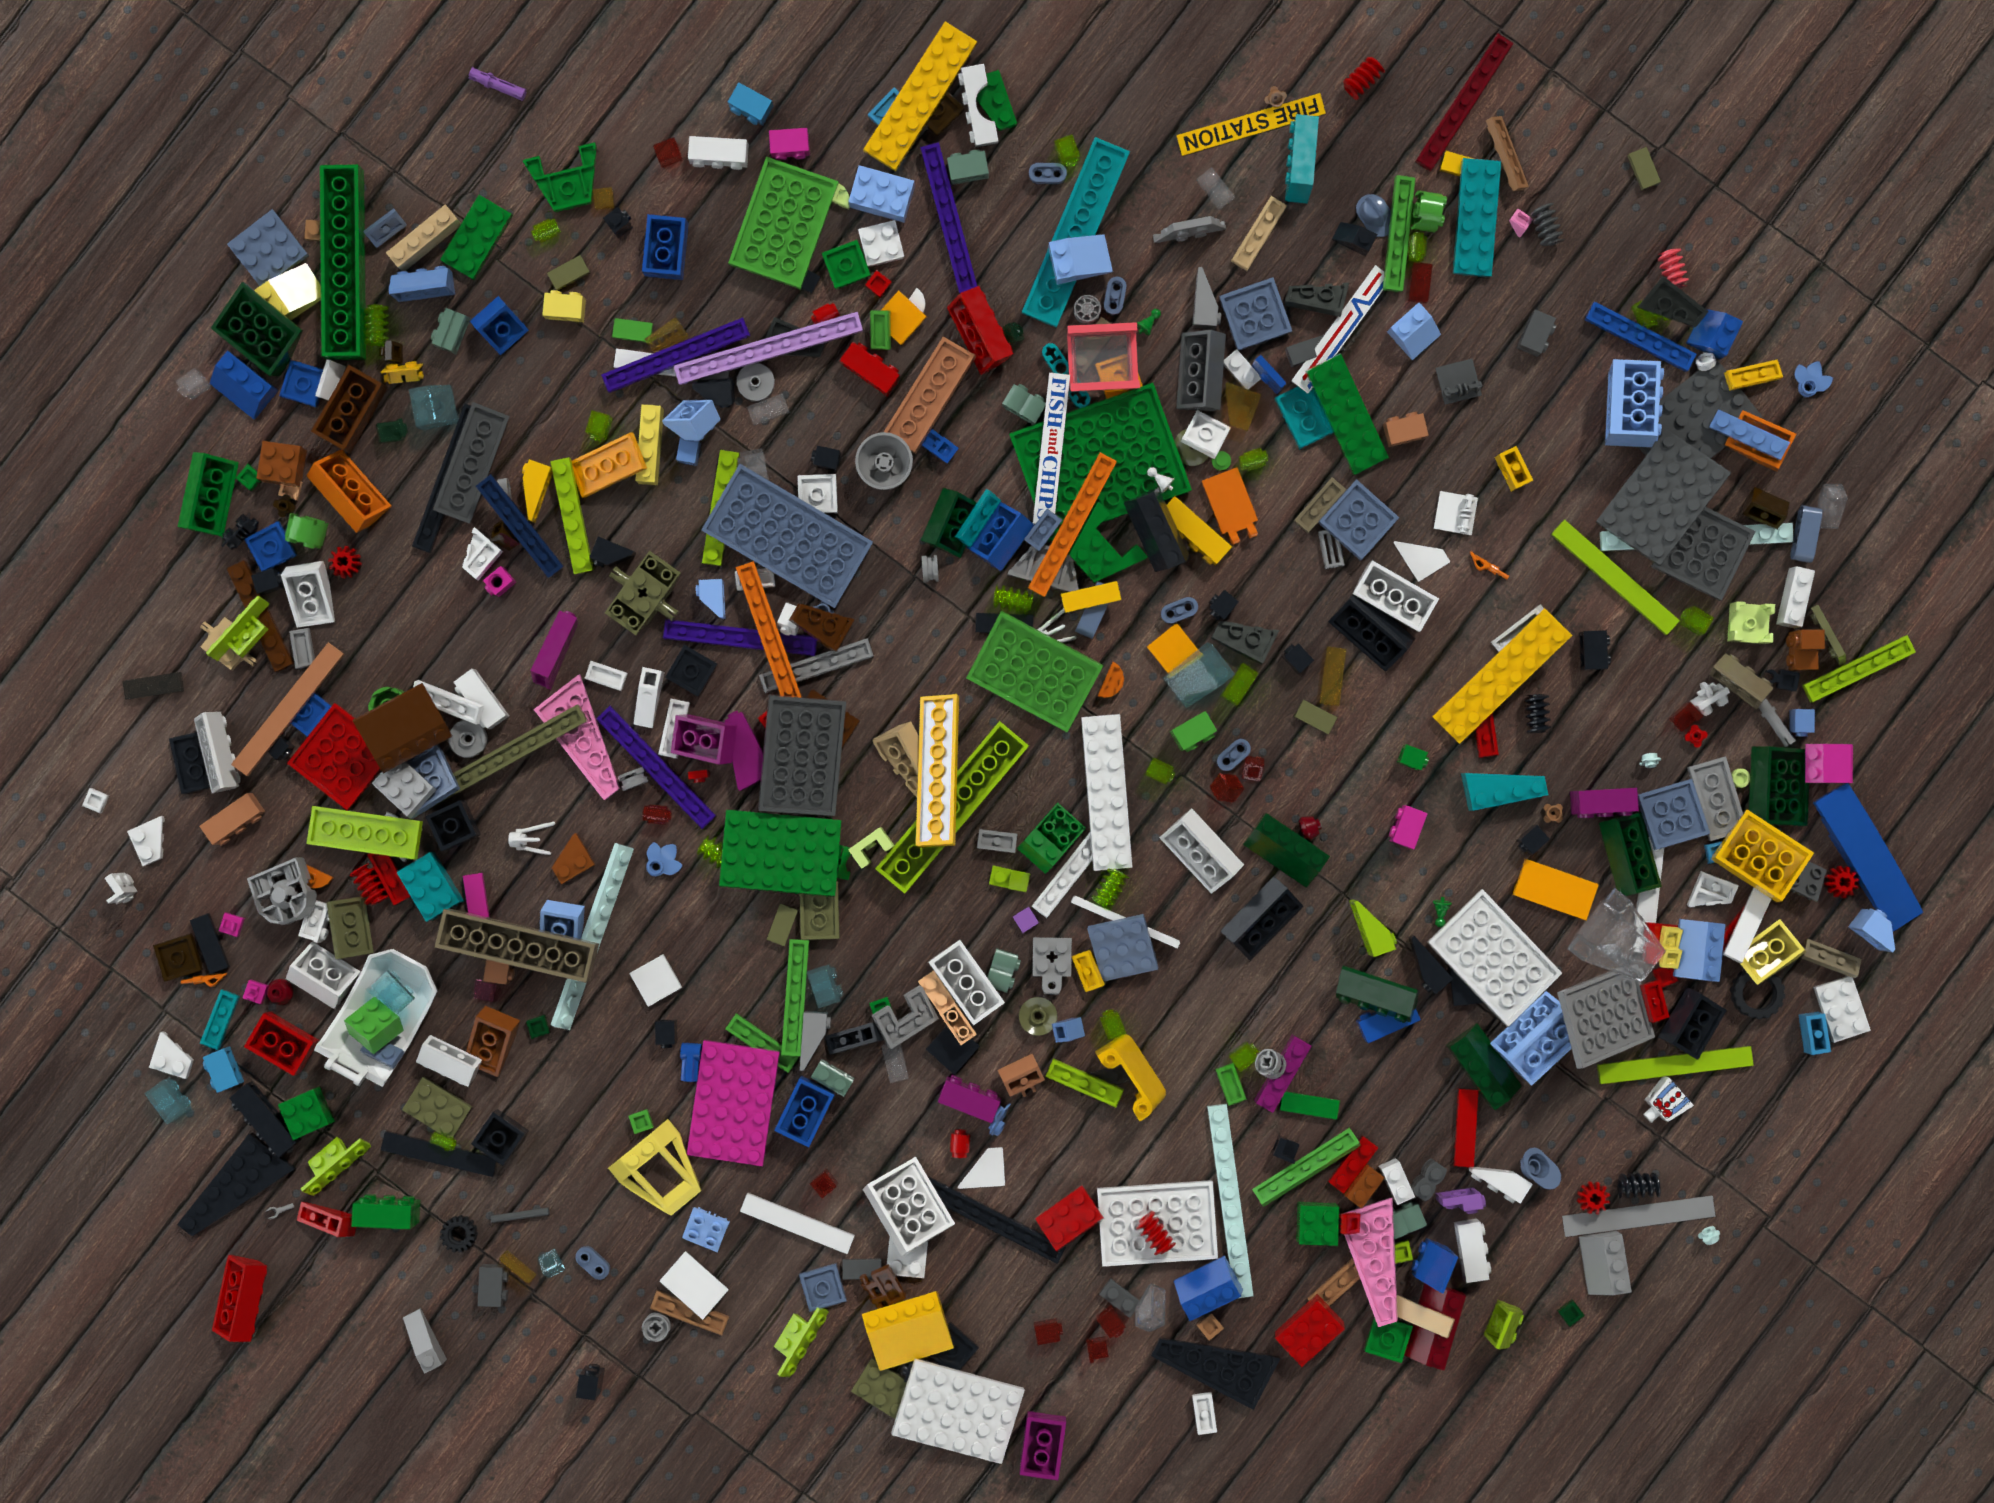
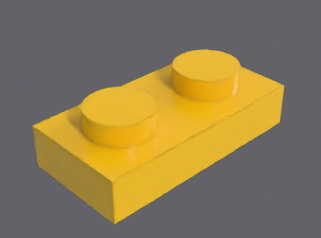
[1071,949,1105,992]

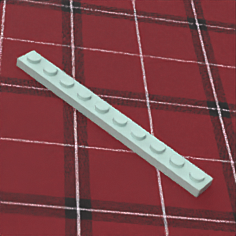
[1600,523,1794,551]
[551,843,634,1030]
[1207,1104,1253,1298]

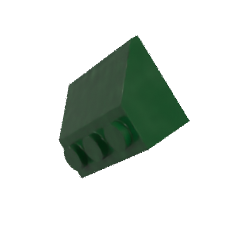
[921,488,977,558]

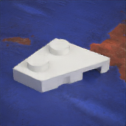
[462,527,503,581]
[127,816,165,866]
[1687,871,1739,907]
[149,1031,194,1079]

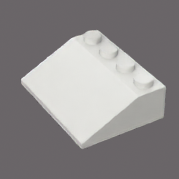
[863,1157,955,1256]

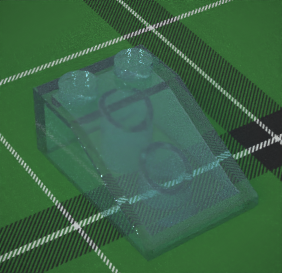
[1163,642,1235,708]

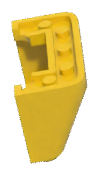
[1095,1034,1166,1121]

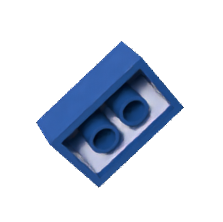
[209,350,279,420]
[966,502,1034,571]
[1174,1255,1243,1321]

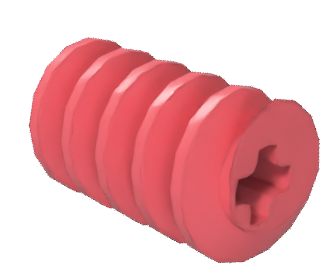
[1658,248,1689,289]

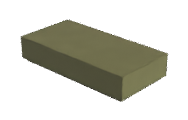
[1627,147,1661,190]
[547,255,590,291]
[1294,700,1338,735]
[767,903,798,946]

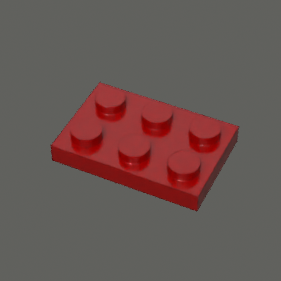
[1035,1186,1104,1252]

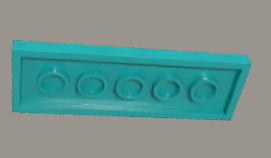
[1452,158,1501,277]

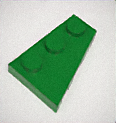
[976,70,1017,131]

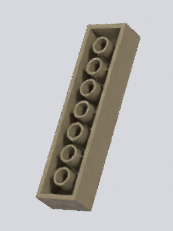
[435,908,599,983]

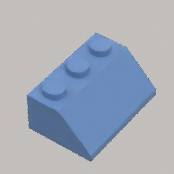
[389,266,455,302]
[1673,919,1725,982]

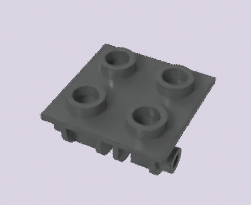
[1435,359,1482,405]
[1790,862,1827,902]

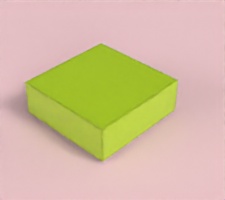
[1395,1240,1413,1264]

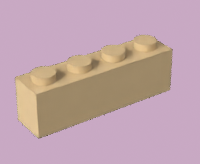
[386,204,461,271]

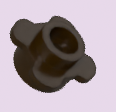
[273,495,296,517]

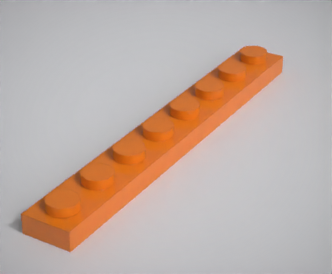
[1028,452,1117,597]
[736,561,801,697]

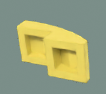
[1659,926,1683,969]

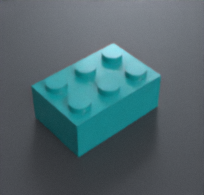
[397,852,464,922]

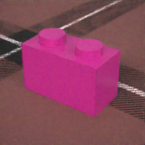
[769,128,810,161]
[1389,805,1428,849]

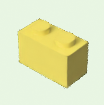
[543,290,586,322]

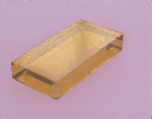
[499,1250,537,1283]

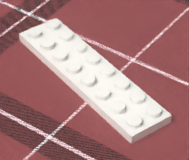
[1081,714,1132,871]

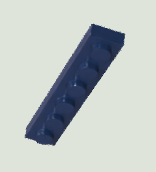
[476,474,564,578]

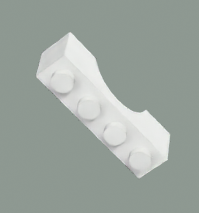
[958,64,998,147]

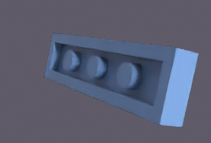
[1709,409,1790,461]

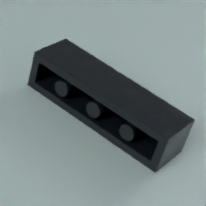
[229,1081,302,1157]

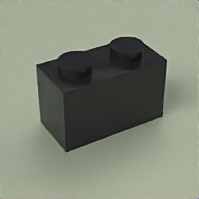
[1579,630,1611,671]
[576,1364,605,1400]

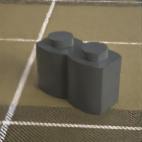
[1411,1158,1447,1201]

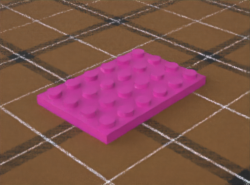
[687,1040,780,1166]

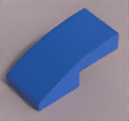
[922,429,959,463]

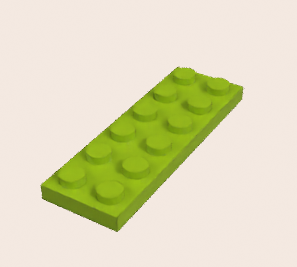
[306,806,423,860]

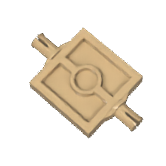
[200,617,258,671]

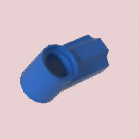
[680,1043,702,1082]

